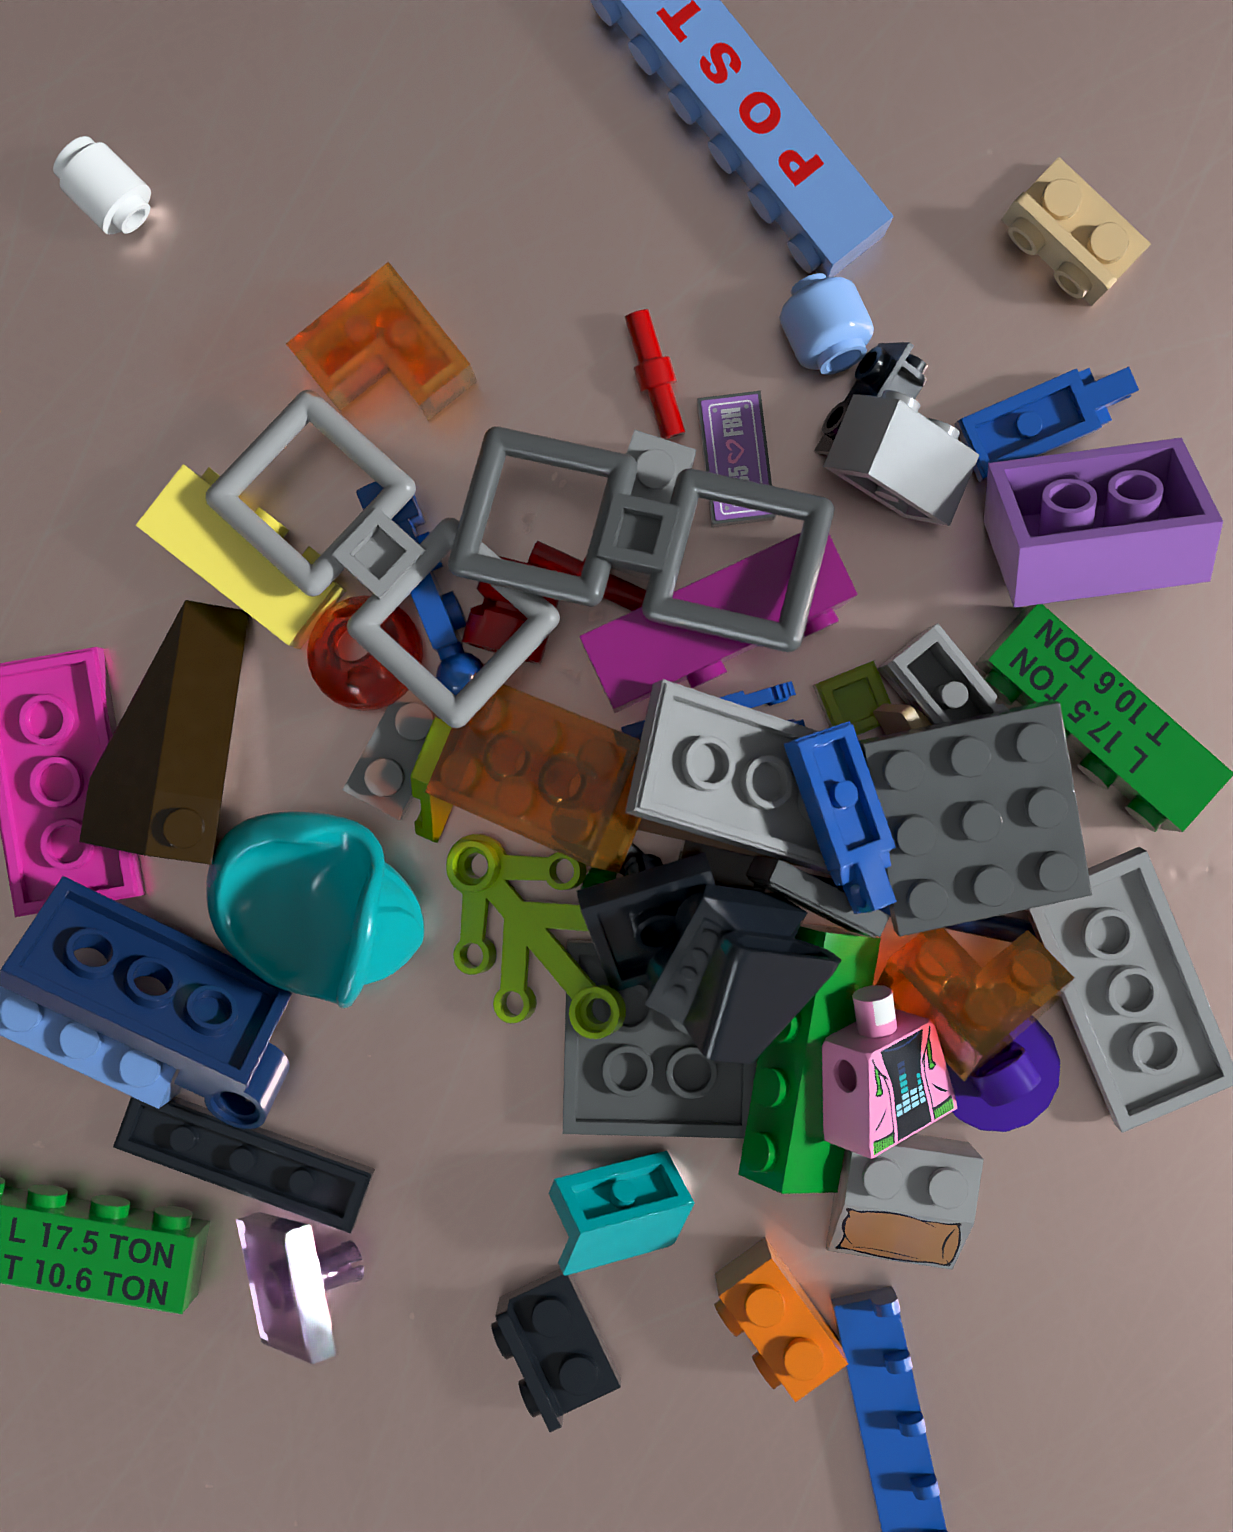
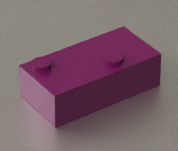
[579,532,858,713]

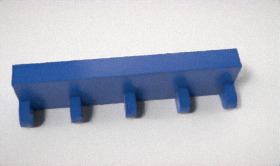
[831,1286,948,1532]

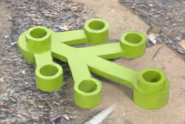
[446,834,626,1039]

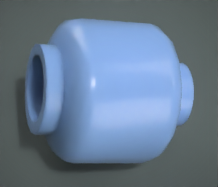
[779,273,874,375]

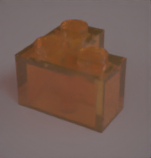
[286,261,477,421]
[876,927,1075,1082]

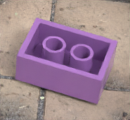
[984,437,1223,607]

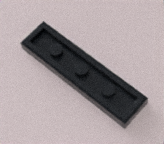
[113,1096,375,1234]

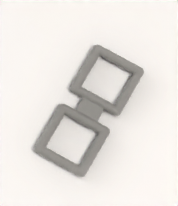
[205,390,560,728]

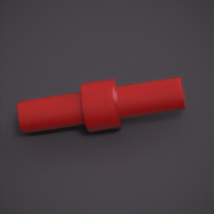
[624,309,685,439]
[527,541,646,611]

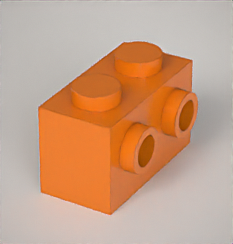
[714,1237,848,1403]

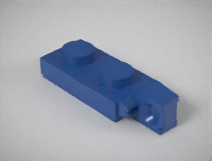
[954,367,1139,482]
[783,721,897,914]

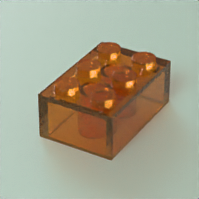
[425,672,642,873]

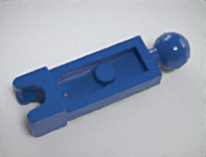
[356,481,484,696]

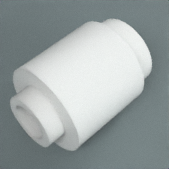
[53,136,151,235]

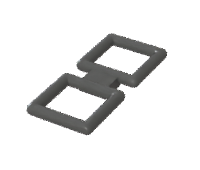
[448,426,834,652]

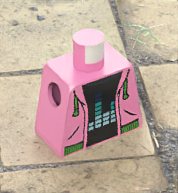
[822,985,957,1159]

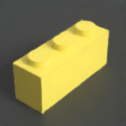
[136,464,346,649]

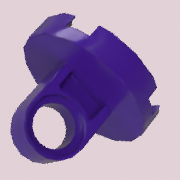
[938,1003,1061,1132]

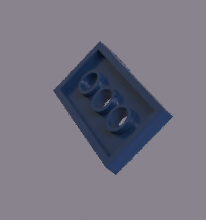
[0,876,292,1129]

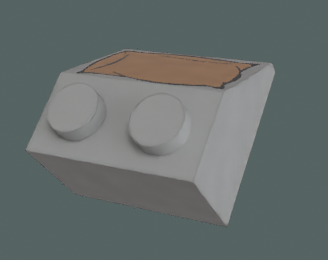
[826,1134,984,1270]

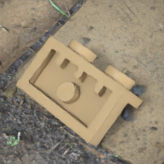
[1001,157,1151,306]

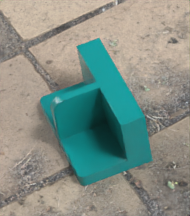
[548,1151,695,1276]

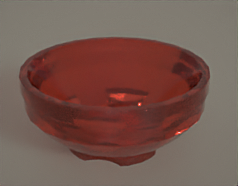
[307,595,423,711]

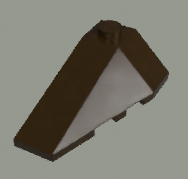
[79,600,249,865]

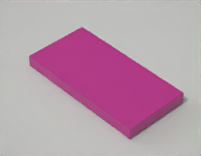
[0,647,145,917]

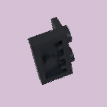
[491,1269,621,1432]

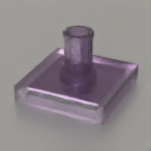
[236,1212,364,1364]

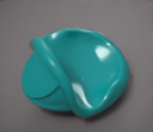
[206,811,424,1008]

